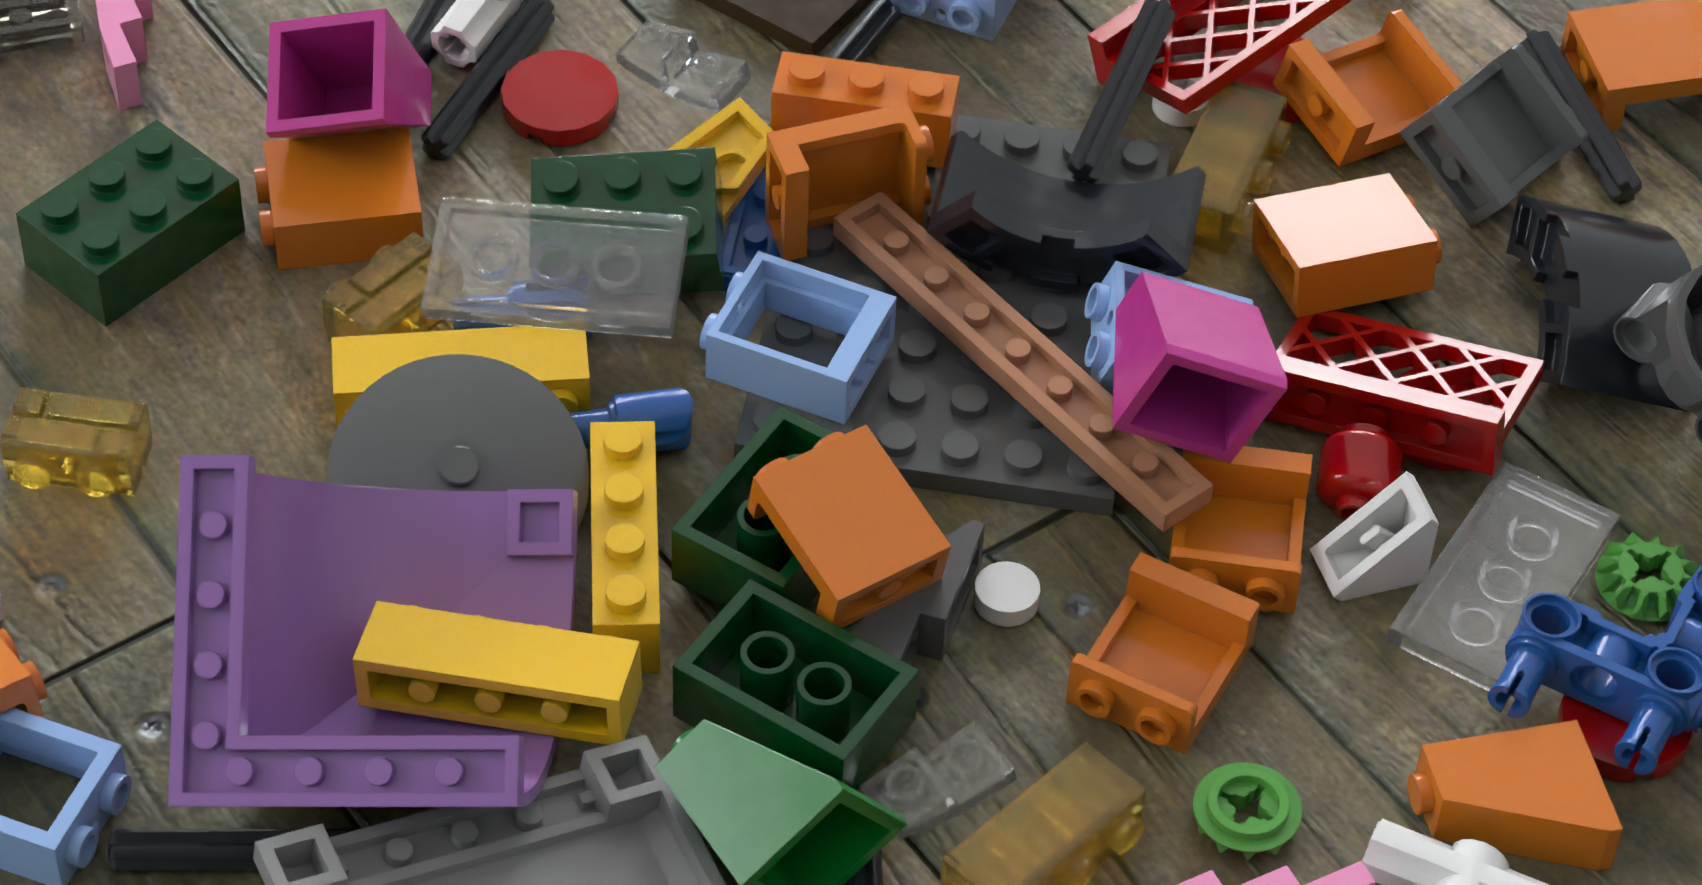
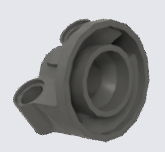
[1613,265,1702,444]

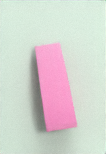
[95,0,154,110]

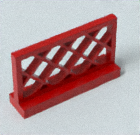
[1087,0,1352,115]
[1266,310,1544,475]

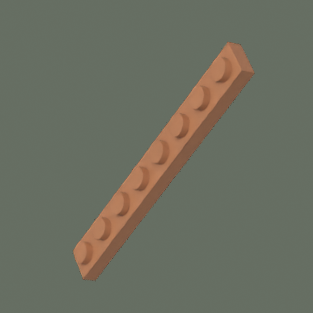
[833,191,1213,532]

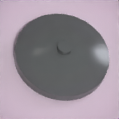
[327,354,590,536]

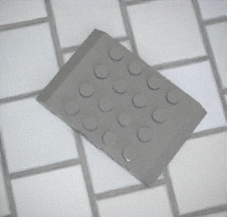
[253,735,726,885]

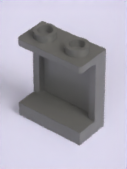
[1399,43,1589,227]

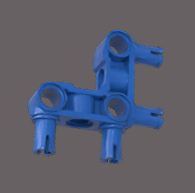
[1488,566,1702,775]

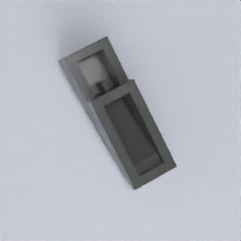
[855,520,985,666]

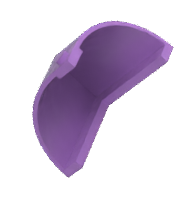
[168,454,578,807]

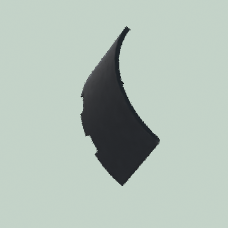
[927,131,1206,292]
[1506,194,1692,411]

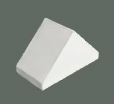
[1310,471,1439,601]

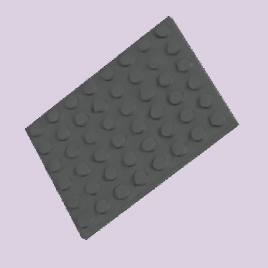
[734,114,1172,516]

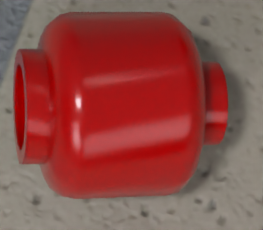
[1316,423,1404,520]

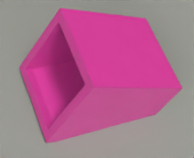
[266,8,432,139]
[1112,272,1287,463]

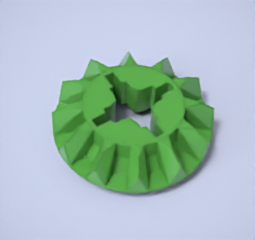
[1595,532,1699,622]
[1191,762,1302,861]

